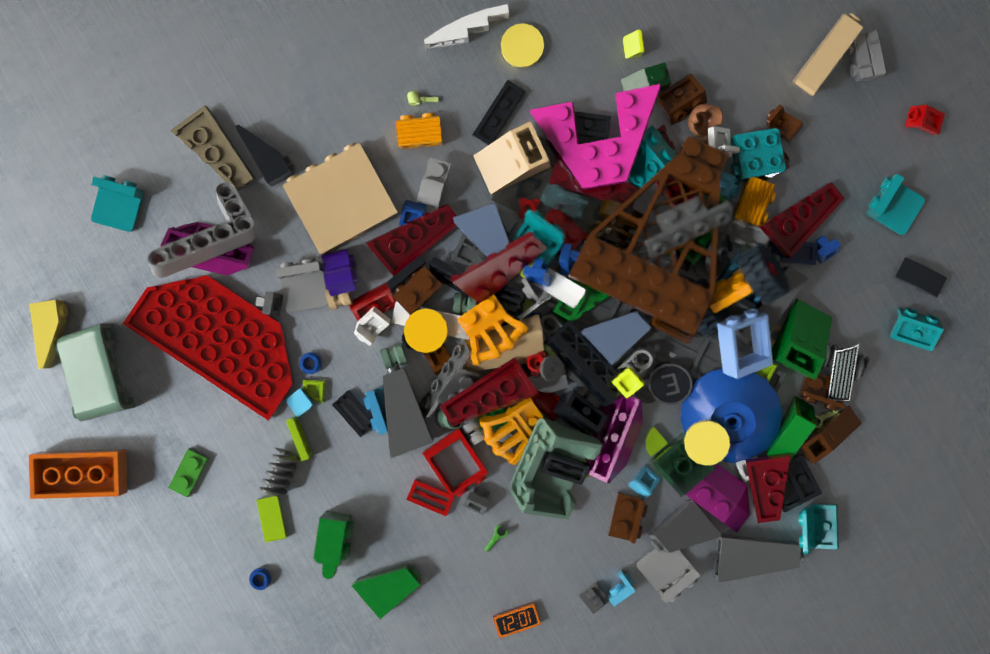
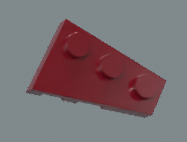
[746,453,791,523]

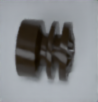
[589,199,644,251]

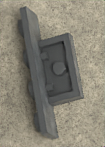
[645,197,734,258]
[420,339,480,419]

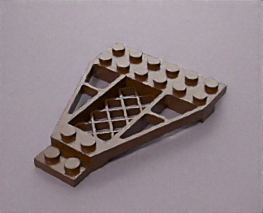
[569,136,729,335]

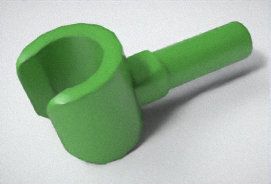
[484,524,508,552]

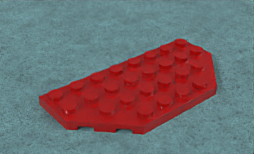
[123,275,294,421]

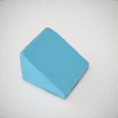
[285,387,316,418]
[628,465,661,498]

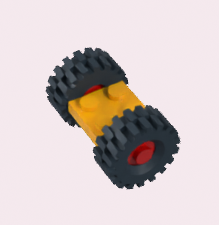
[693,243,790,337]

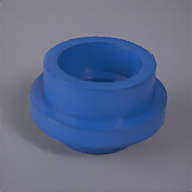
[300,352,322,374]
[249,568,272,590]

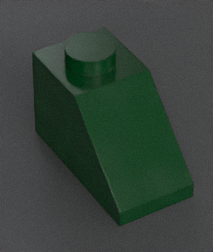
[620,62,672,91]

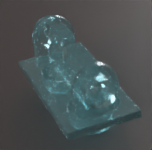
[540,183,588,219]

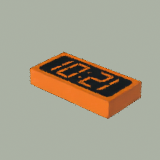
[493,602,541,638]

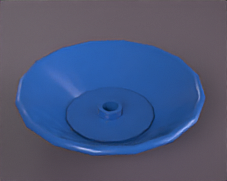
[680,368,783,463]

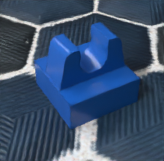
[816,235,841,264]
[559,244,580,275]
[523,258,552,287]

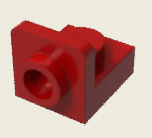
[905,105,945,135]

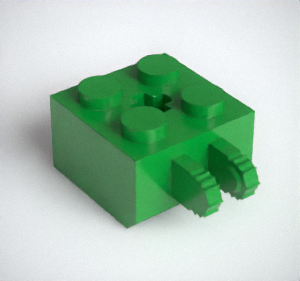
[313,511,354,580]

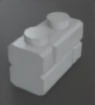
[846,30,887,83]

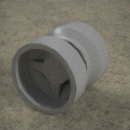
[460,417,485,446]

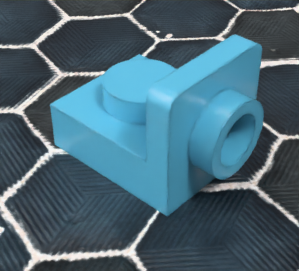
[720,171,740,201]
[607,570,636,607]

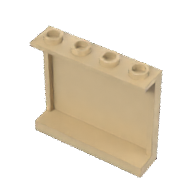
[282,143,400,255]

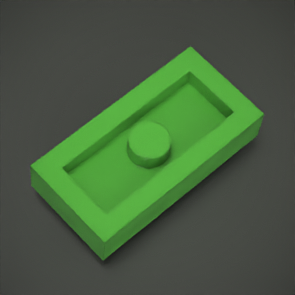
[168,448,209,498]

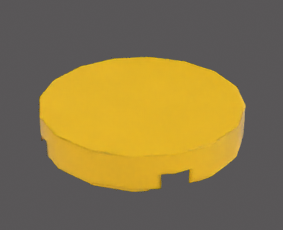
[404,308,449,353]

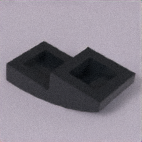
[895,257,947,298]

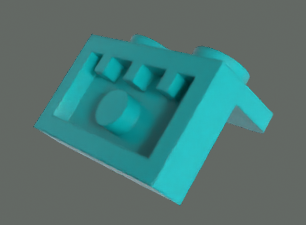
[889,307,944,351]

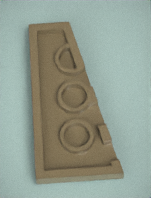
[170,105,255,191]

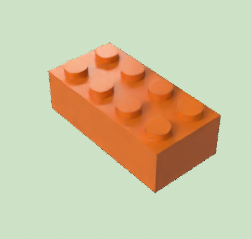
[29,449,128,499]

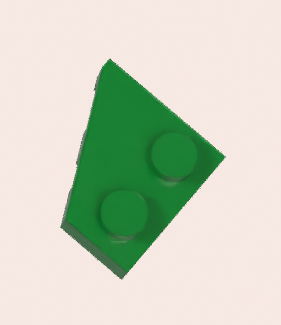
[553,278,609,322]

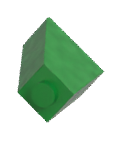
[767,396,816,461]
[352,564,422,619]

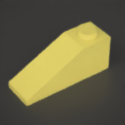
[29,300,68,369]

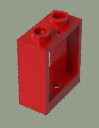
[422,428,488,497]

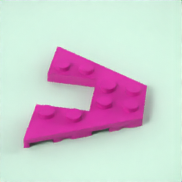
[530,84,661,190]

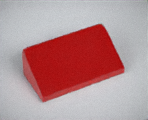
[349,283,396,321]

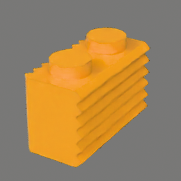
[396,113,443,149]
[733,177,776,226]

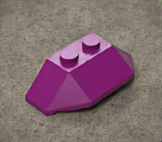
[161,222,254,276]
[585,394,643,483]
[667,461,750,532]

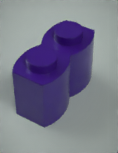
[322,249,359,296]

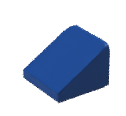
[399,200,426,225]

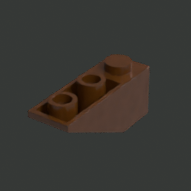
[799,405,862,464]

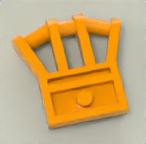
[457,294,529,366]
[480,398,545,465]

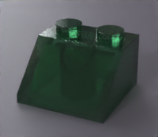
[649,433,715,498]

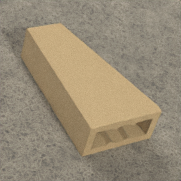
[792,13,863,96]
[465,314,544,371]

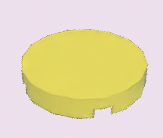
[501,23,544,68]
[684,420,730,465]

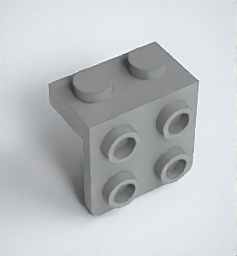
[274,258,328,312]
[636,548,700,604]

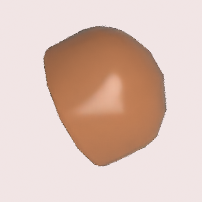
[688,104,723,137]

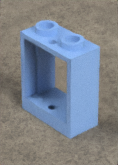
[717,309,773,379]

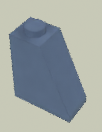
[453,203,509,257]
[581,312,651,365]

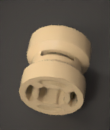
[325,289,353,311]

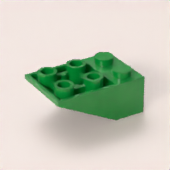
[771,299,832,380]

